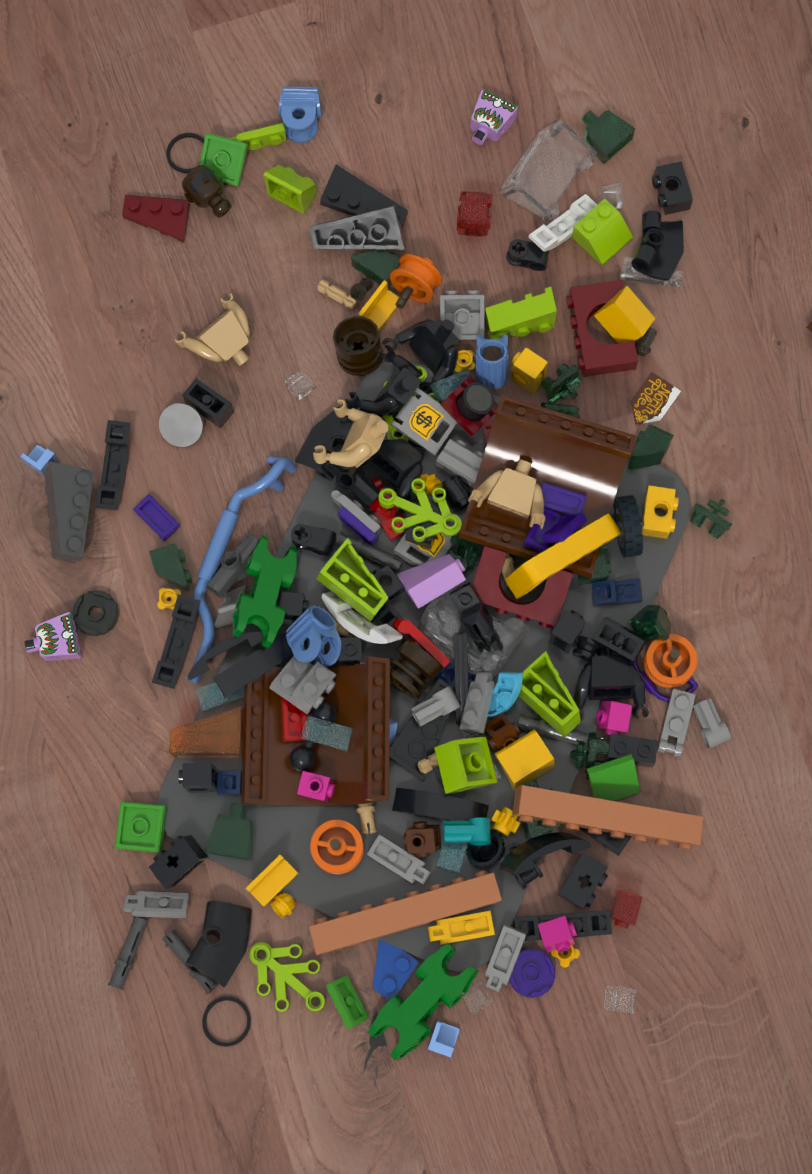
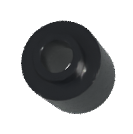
[442,476,471,511]

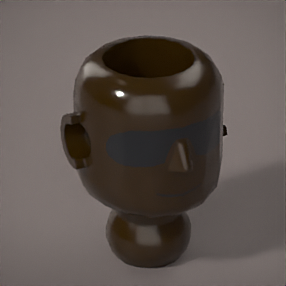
[182,165,232,218]

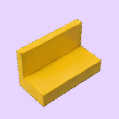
[358,281,399,332]
[245,855,299,907]

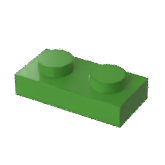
[326,975,369,1030]

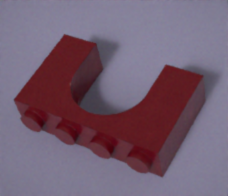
[566,280,638,377]
[472,546,574,628]

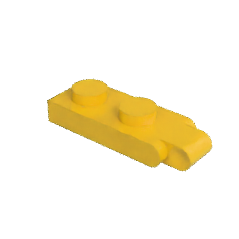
[428,911,495,945]

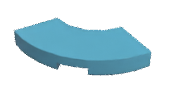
[487,672,523,718]

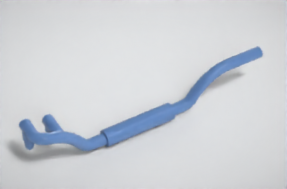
[187,456,297,684]

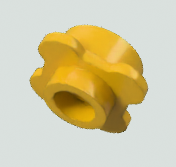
[455,350,475,373]
[157,588,181,610]
[551,945,580,968]

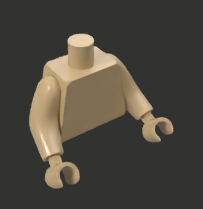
[174,293,250,366]
[313,399,389,468]
[468,460,545,529]

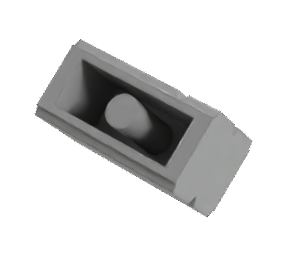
[436,439,484,488]

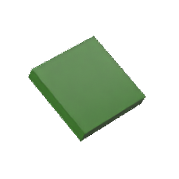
[199,133,249,186]
[587,754,640,801]
[115,801,167,853]

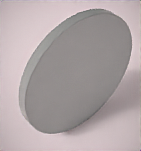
[159,403,203,447]

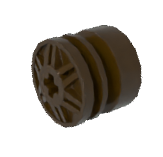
[333,316,383,376]
[389,639,442,700]

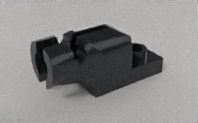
[449,582,504,659]

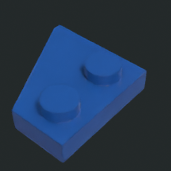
[372,939,419,1000]

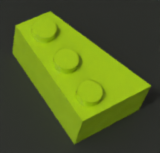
[485,287,557,339]
[316,538,388,622]
[518,651,581,737]

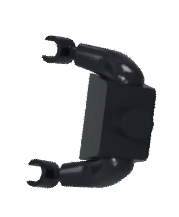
[382,319,459,395]
[345,345,421,417]
[360,438,424,516]
[574,647,649,721]

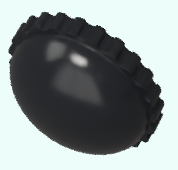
[466,829,505,869]

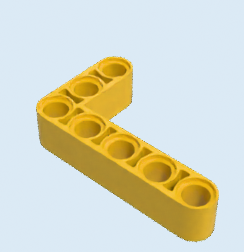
[505,513,622,599]

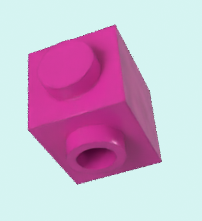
[596,701,632,735]
[297,771,336,802]
[538,916,577,953]

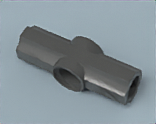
[206,534,259,598]

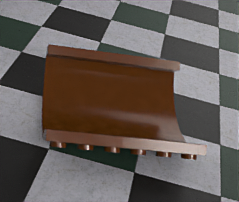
[458,395,636,578]
[241,656,390,806]

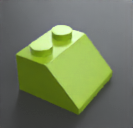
[263,165,317,214]
[572,198,633,266]
[434,737,498,794]

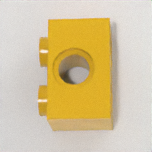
[511,347,548,395]
[642,485,679,539]

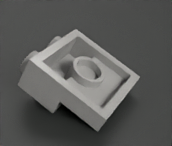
[440,291,484,340]
[269,656,336,715]

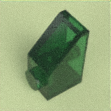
[351,249,400,288]
[628,605,671,641]

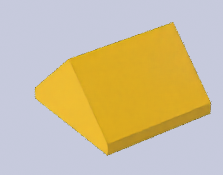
[593,285,655,343]
[495,729,555,791]

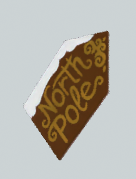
[631,372,681,425]

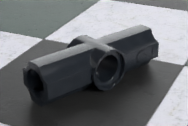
[322,446,381,507]

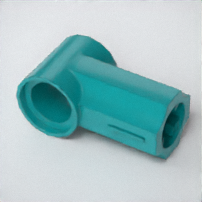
[444,817,491,846]

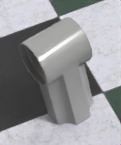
[410,686,461,727]
[693,699,731,749]

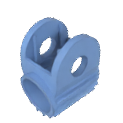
[278,87,322,143]
[476,334,509,390]
[286,605,342,667]

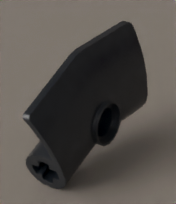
[631,210,684,281]
[295,404,354,481]
[185,901,252,987]

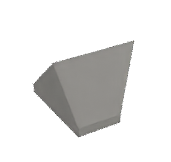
[214,585,249,629]

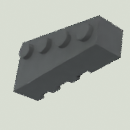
[309,204,406,250]
[43,462,94,563]

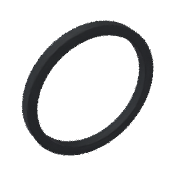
[166,133,204,173]
[202,997,251,1047]

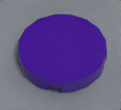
[509,949,556,998]

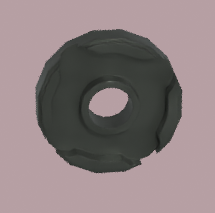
[72,590,119,636]

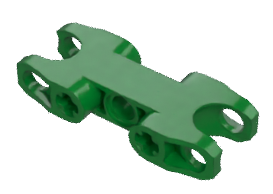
[233,535,297,648]
[368,943,479,1061]

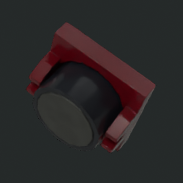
[440,376,498,437]

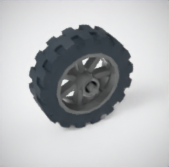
[613,495,644,558]

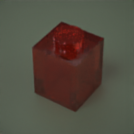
[611,890,642,929]

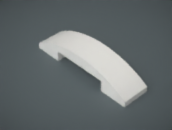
[529,194,597,252]
[321,591,403,644]

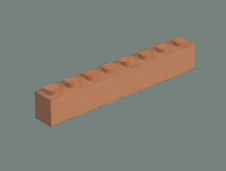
[512,785,704,850]
[309,870,502,956]

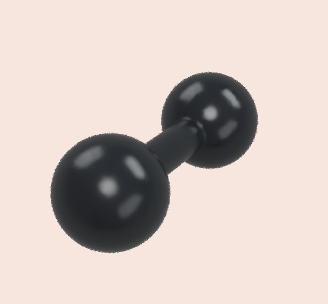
[289,701,337,772]

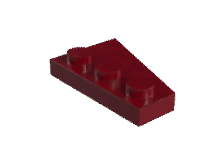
[122,195,190,243]

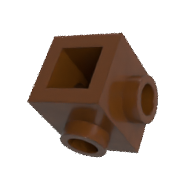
[485,713,521,751]
[403,821,441,857]

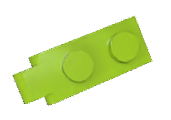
[230,123,287,150]

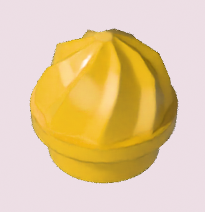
[270,893,295,918]

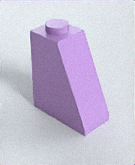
[397,554,466,609]

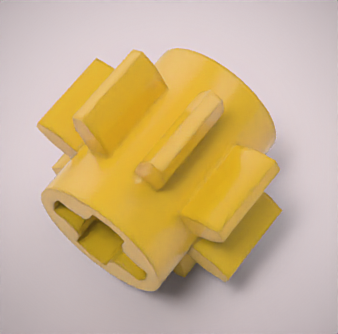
[415,473,442,497]
[491,807,521,837]

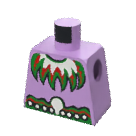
[470,89,518,145]
[25,612,82,661]

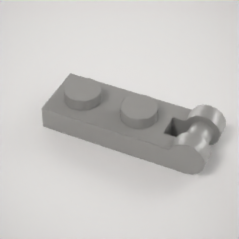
[657,689,696,758]

